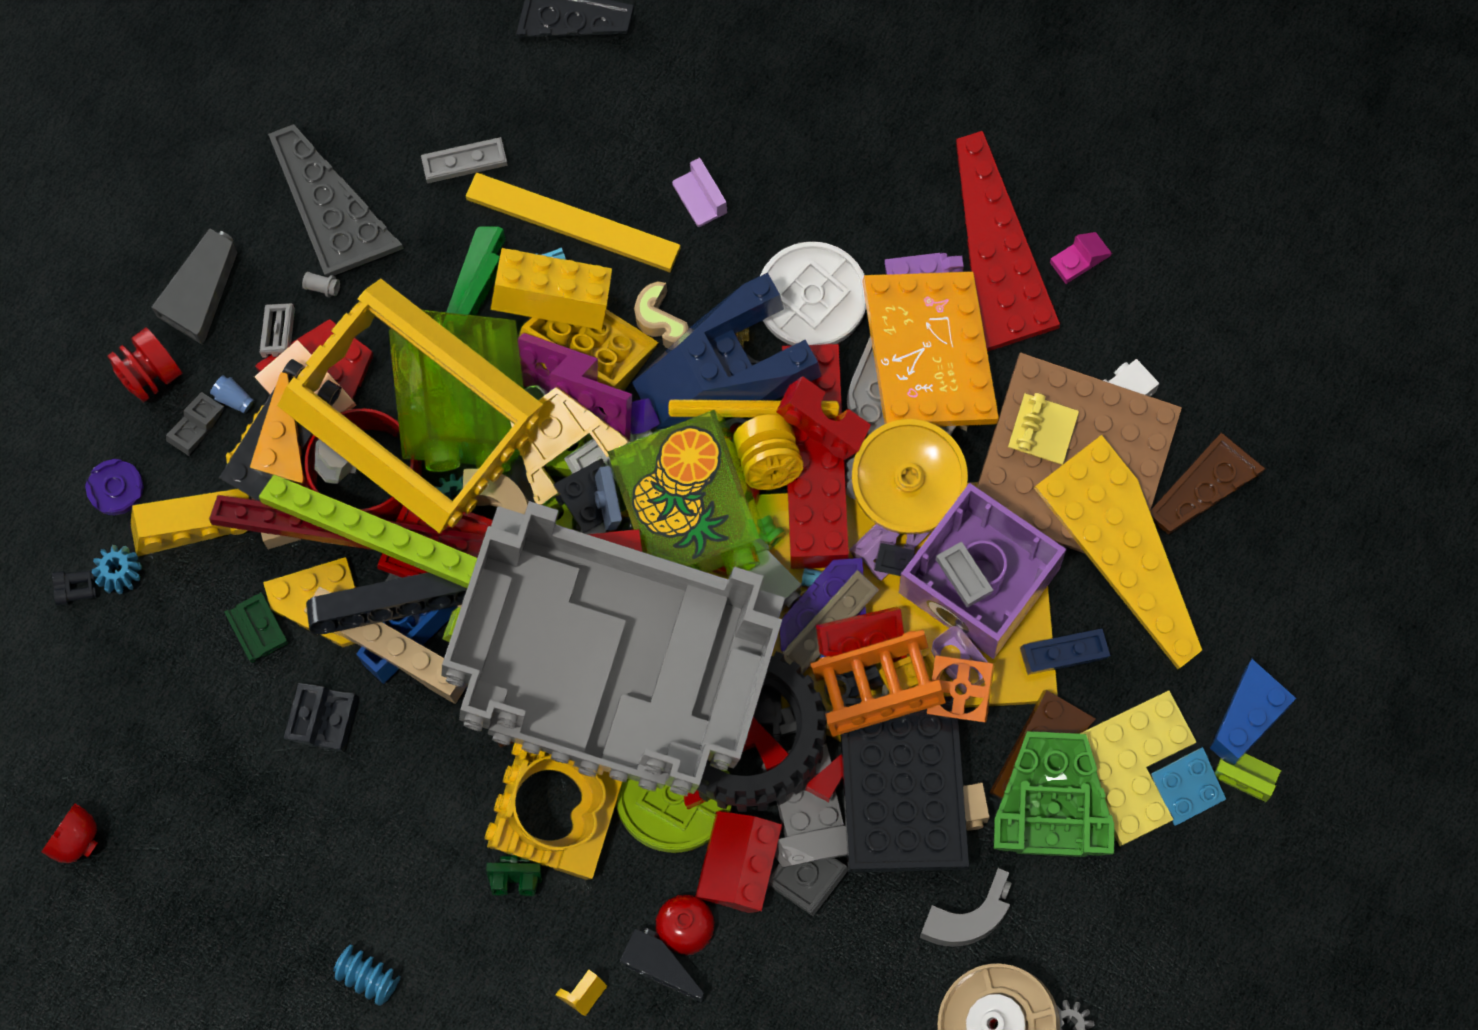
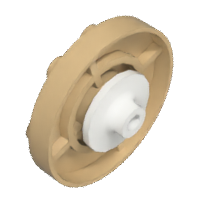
[938,964,1060,1030]

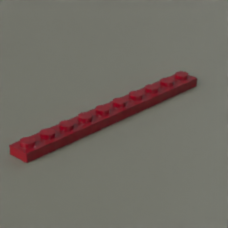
[209,495,485,558]

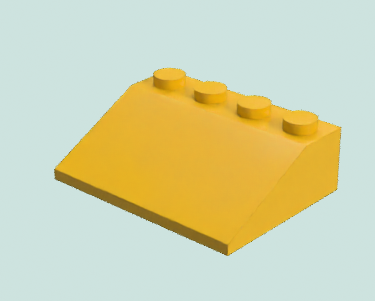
[515,309,659,391]

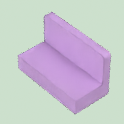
[673,158,727,227]

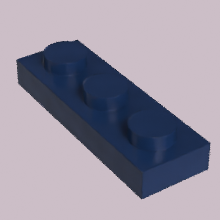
[1020,629,1110,675]

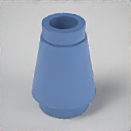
[210,375,254,414]

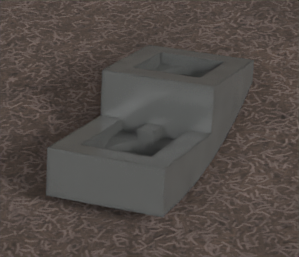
[166,392,224,456]

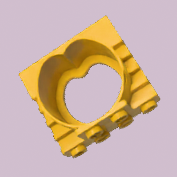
[485,743,622,880]

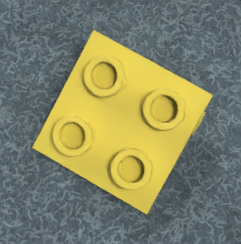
[1008,393,1079,465]

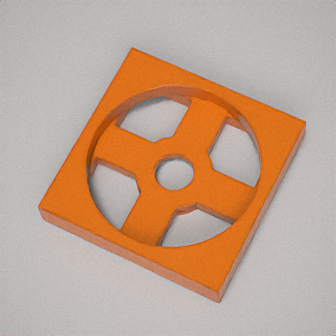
[927,655,995,723]

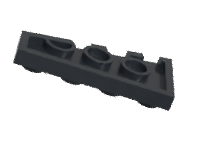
[516,0,634,37]

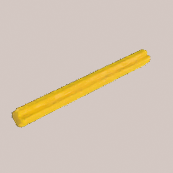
[668,400,839,418]

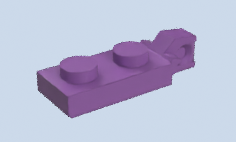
[885,253,964,275]

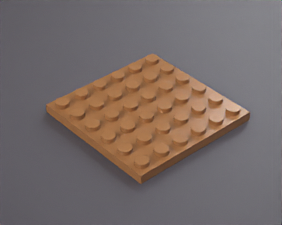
[976,353,1182,554]

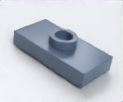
[595,466,622,531]

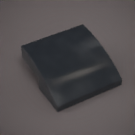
[284,683,359,752]

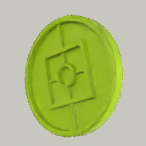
[616,770,732,853]

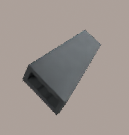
[152,229,237,344]

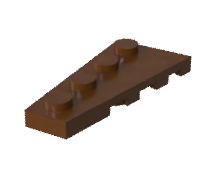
[989,690,1095,800]

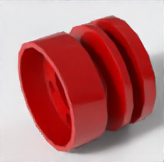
[107,327,182,403]

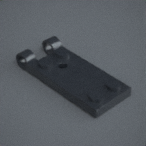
[219,359,342,501]

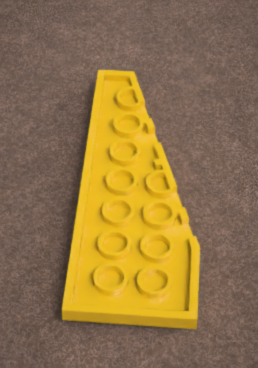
[1034,435,1202,669]

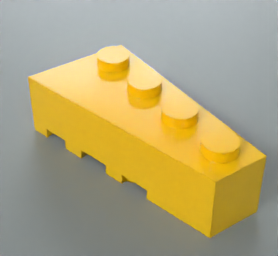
[131,489,249,556]

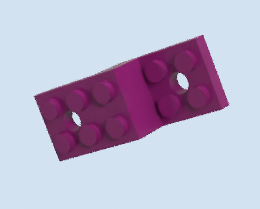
[518,333,632,441]

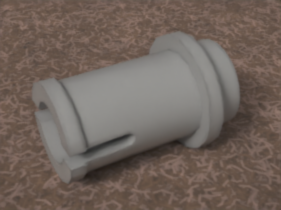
[302,272,340,297]

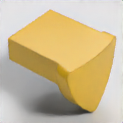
[555,970,607,1016]

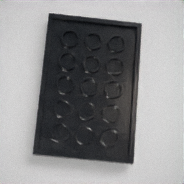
[840,696,969,872]

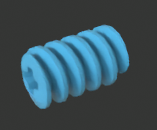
[333,944,401,1006]

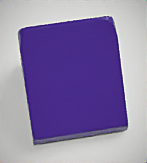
[631,398,660,435]

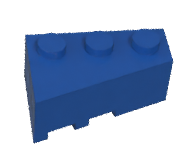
[1210,659,1296,766]

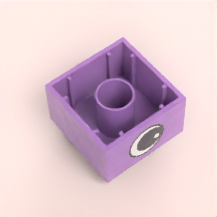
[899,483,1066,659]

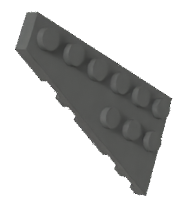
[268,124,404,277]

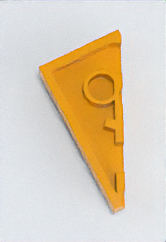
[250,372,305,484]

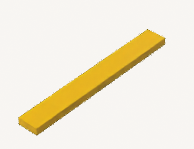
[466,173,681,272]

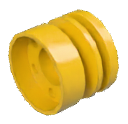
[733,415,803,490]

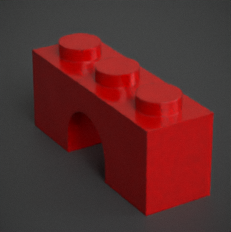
[776,376,871,460]

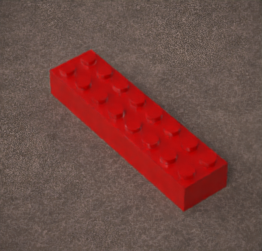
[782,344,849,569]

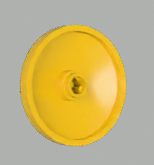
[852,419,968,535]

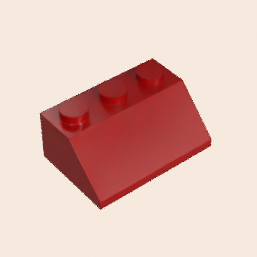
[695,811,782,913]

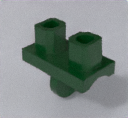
[486,854,542,896]

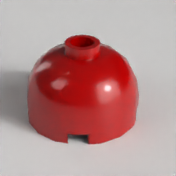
[41,803,98,863]
[656,895,714,955]

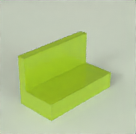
[1214,754,1281,802]

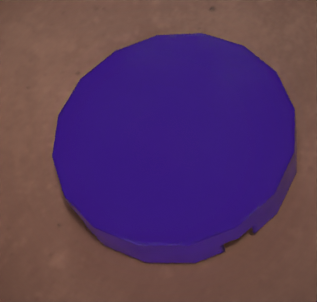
[85,459,144,516]

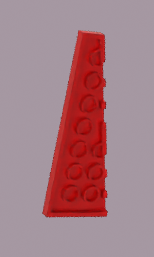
[956,131,1060,352]

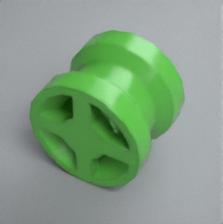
[749,515,785,551]

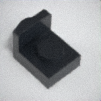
[874,541,915,576]

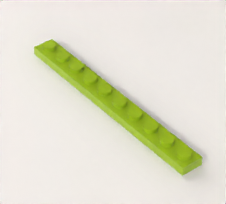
[259,475,477,588]

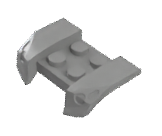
[759,743,847,867]

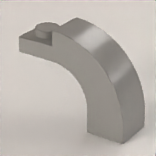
[920,868,1011,947]

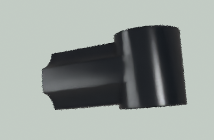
[824,665,883,706]

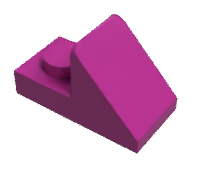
[1050,232,1112,284]

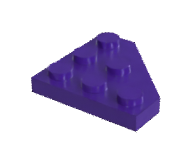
[780,558,866,651]

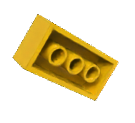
[491,248,612,330]

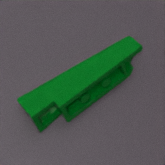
[442,227,506,341]

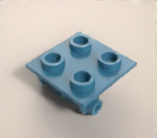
[1151,747,1226,826]

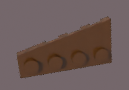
[1150,433,1265,535]

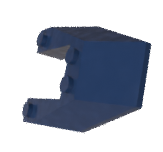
[632,272,821,430]

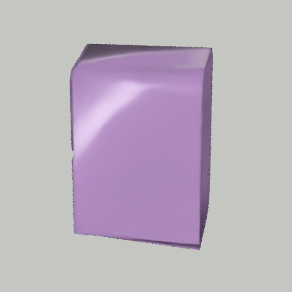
[931,626,988,694]

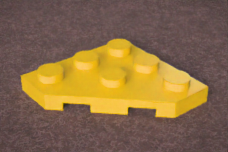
[263,557,356,647]

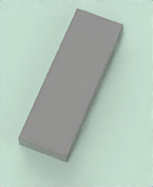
[421,137,508,183]

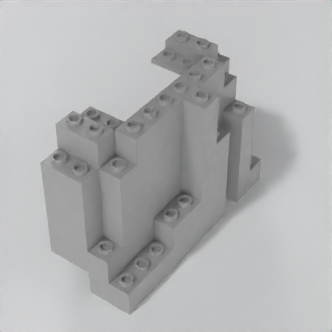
[441,501,785,796]

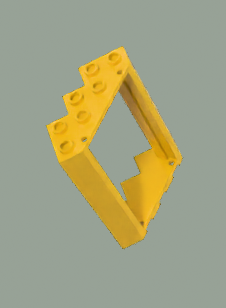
[277,279,543,533]

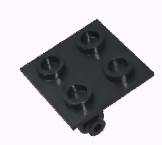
[553,458,632,533]

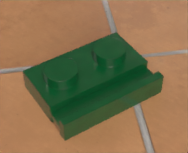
[224,592,289,663]

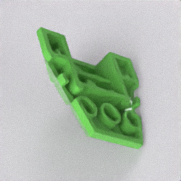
[994,731,1114,857]

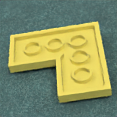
[1080,691,1196,846]

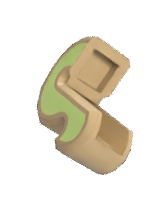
[634,282,688,348]

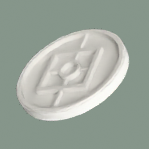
[760,242,866,346]

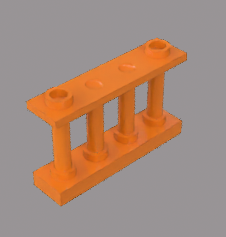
[810,630,946,737]

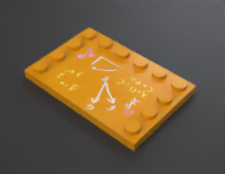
[862,272,999,427]

